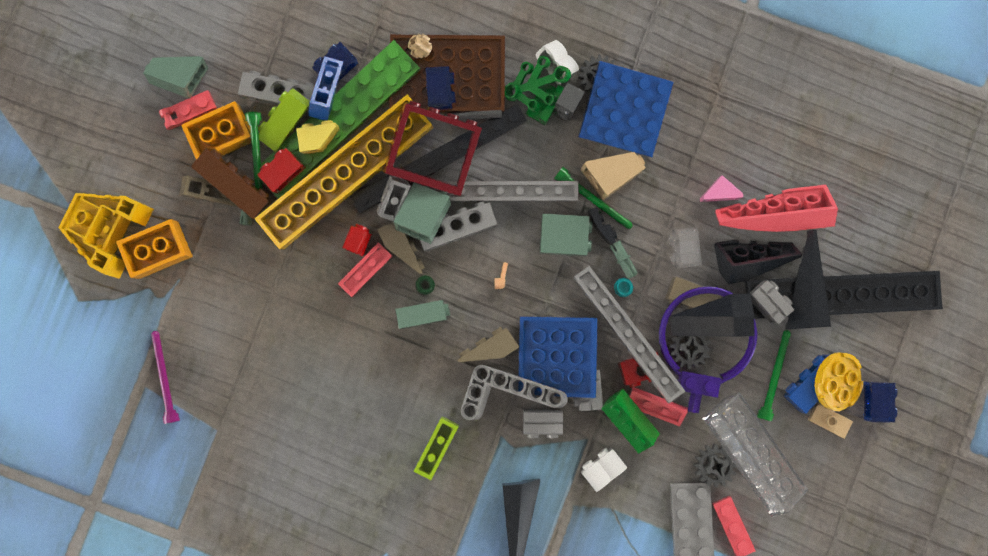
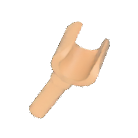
[494,262,508,289]

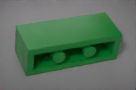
[601,389,660,454]

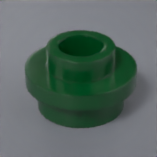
[415,275,435,295]

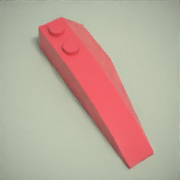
[715,185,838,232]

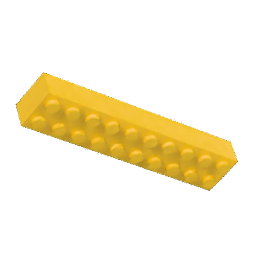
[254,94,433,249]

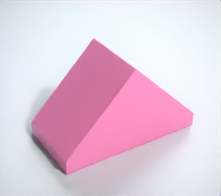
[700,175,743,202]

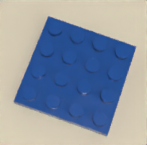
[578,61,674,157]
[518,317,597,398]

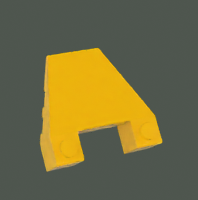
[58,193,154,279]

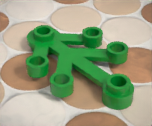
[505,56,571,111]

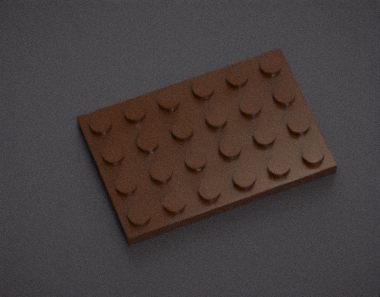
[389,34,505,113]

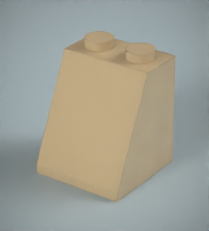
[581,152,646,200]

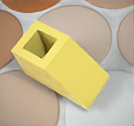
[296,120,340,154]

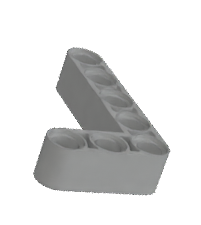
[461,365,568,420]

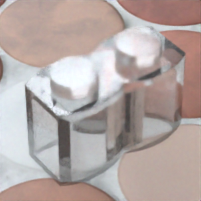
[669,227,701,269]

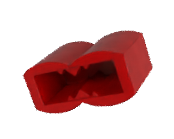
[342,224,372,257]

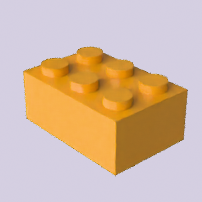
[181,101,251,160]
[116,219,193,279]

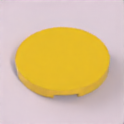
[815,352,864,412]

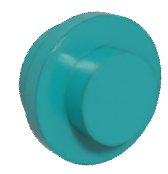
[614,278,633,297]

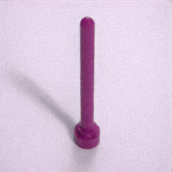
[151,331,180,424]

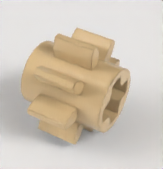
[408,34,432,59]

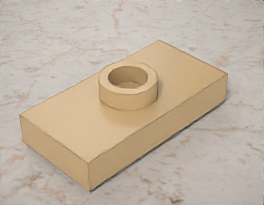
[808,403,853,439]

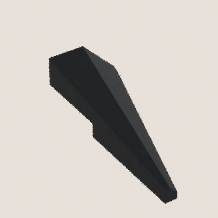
[785,229,831,330]
[502,479,540,556]

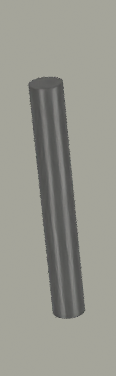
[444,110,502,120]

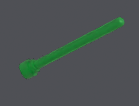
[245,112,263,190]
[554,167,633,229]
[757,330,791,422]

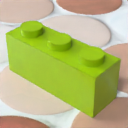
[258,89,310,152]
[413,416,459,480]

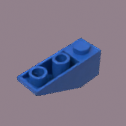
[783,354,829,414]

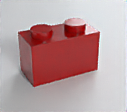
[257,148,306,194]

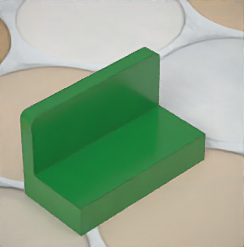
[526,84,564,126]

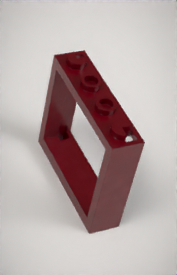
[383,100,482,196]

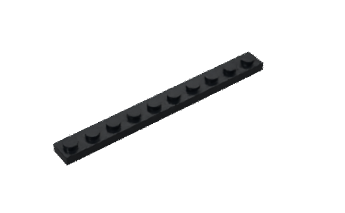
[350,104,527,214]

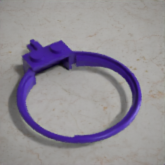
[659,287,757,413]

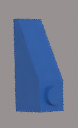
[308,56,343,121]

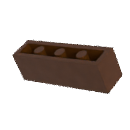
[191,148,271,219]

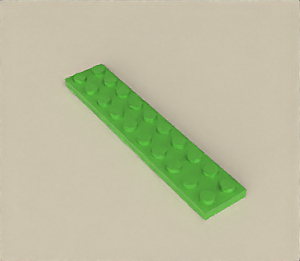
[253,40,421,199]

